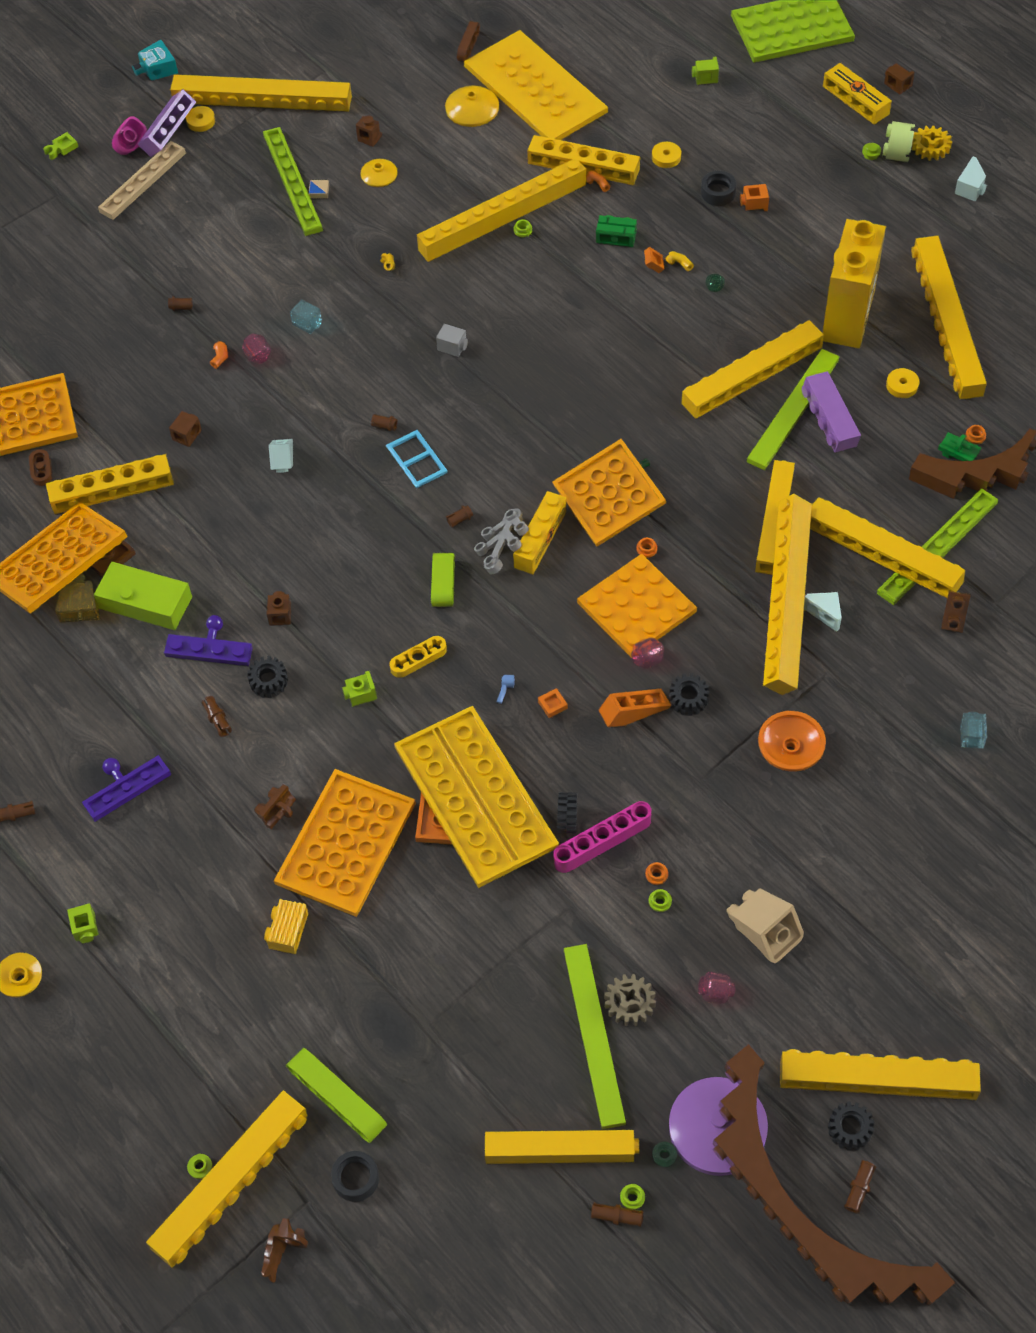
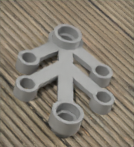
[474,509,529,574]

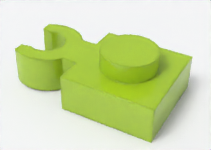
[43,132,78,160]

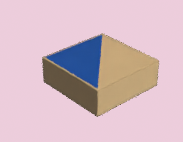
[309,180,329,198]

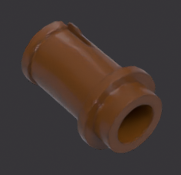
[168,296,193,311]
[371,414,398,432]
[446,505,473,528]

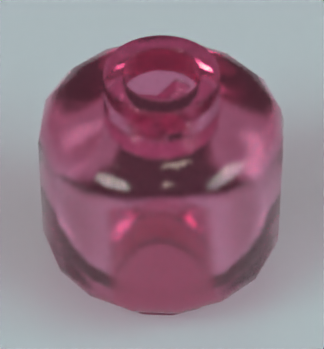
[242,333,271,363]
[631,637,664,669]
[698,971,735,1004]

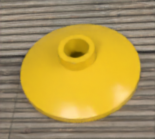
[361,159,397,187]
[0,953,42,997]

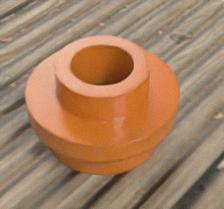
[965,425,986,444]
[636,537,657,558]
[645,862,668,885]

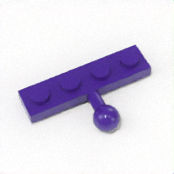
[164,615,253,666]
[82,755,171,822]

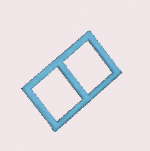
[386,430,448,488]

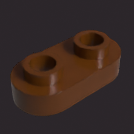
[29,449,52,486]

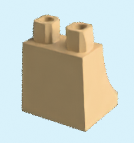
[727,888,804,963]

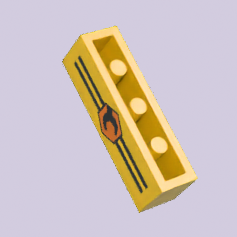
[823,63,892,125]
[513,491,567,574]

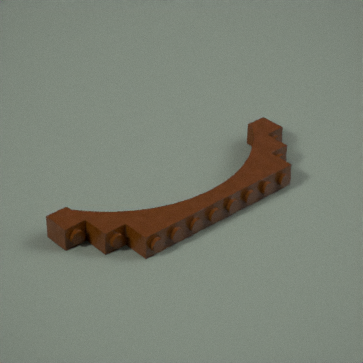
[713,1044,955,1306]

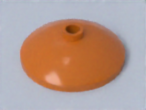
[758,711,826,771]

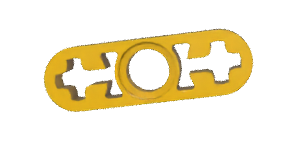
[390,636,447,678]

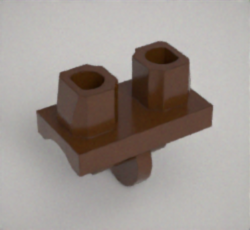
[941,590,971,633]
[254,784,296,829]

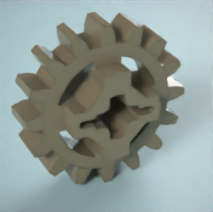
[604,974,656,1026]

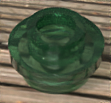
[705,274,725,292]
[652,1142,677,1167]

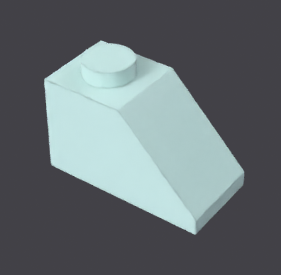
[955,156,987,201]
[269,439,293,473]

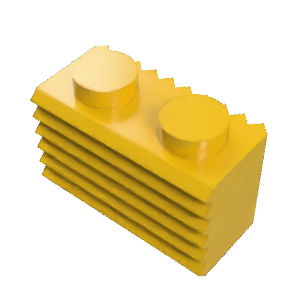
[264,899,308,954]

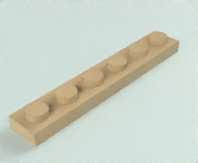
[98,141,186,220]

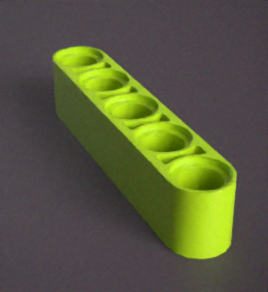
[286,1048,387,1143]

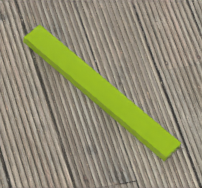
[263,127,323,236]
[747,349,839,470]
[877,489,998,606]
[564,944,626,1129]

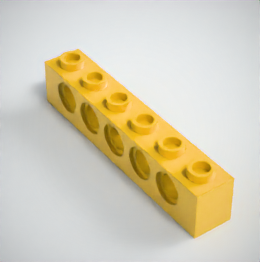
[527,135,640,185]
[46,454,174,514]

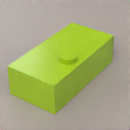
[94,562,192,630]

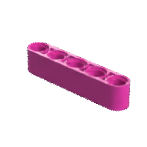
[554,801,651,873]

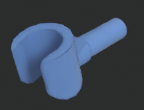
[497,675,515,704]

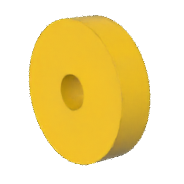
[186,106,215,132]
[652,142,681,168]
[886,368,919,398]

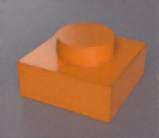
[644,247,664,273]
[538,688,568,718]

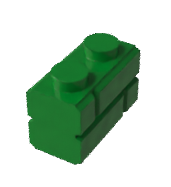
[596,215,637,247]

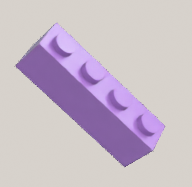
[137,89,196,157]
[802,371,861,452]

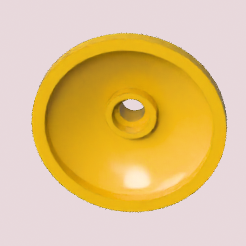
[445,85,499,127]

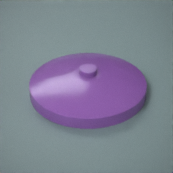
[669,1077,768,1176]

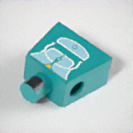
[132,40,178,80]

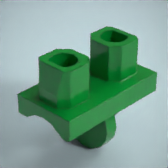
[938,432,981,461]

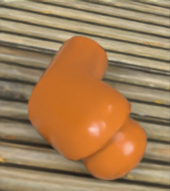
[586,171,610,192]
[210,341,228,369]

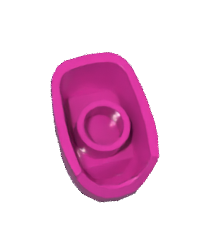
[112,116,147,155]

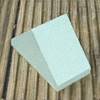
[804,592,842,632]

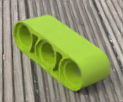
[431,553,455,607]

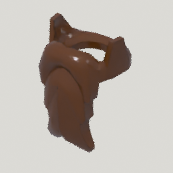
[261,1218,308,1283]

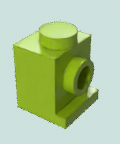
[692,57,719,85]
[342,671,377,707]
[67,903,99,943]

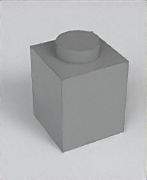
[436,324,468,357]

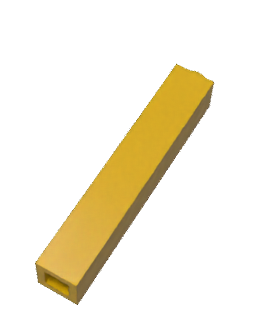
[755,460,795,575]
[485,1130,639,1164]

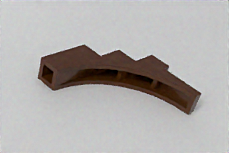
[909,428,1036,499]

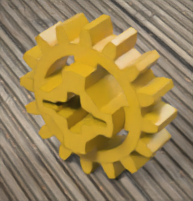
[912,126,952,161]

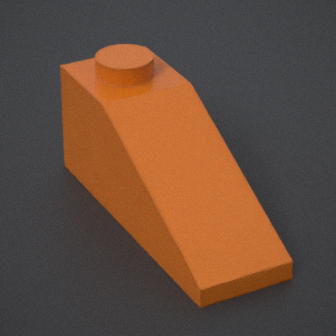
[599,689,671,727]

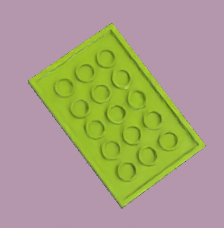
[731,0,855,63]

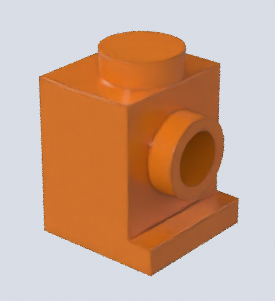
[740,184,769,211]

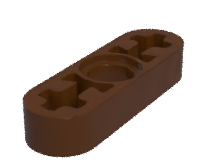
[457,21,480,62]

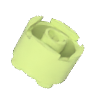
[882,121,915,162]

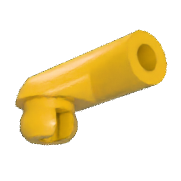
[665,251,694,271]
[380,253,395,271]

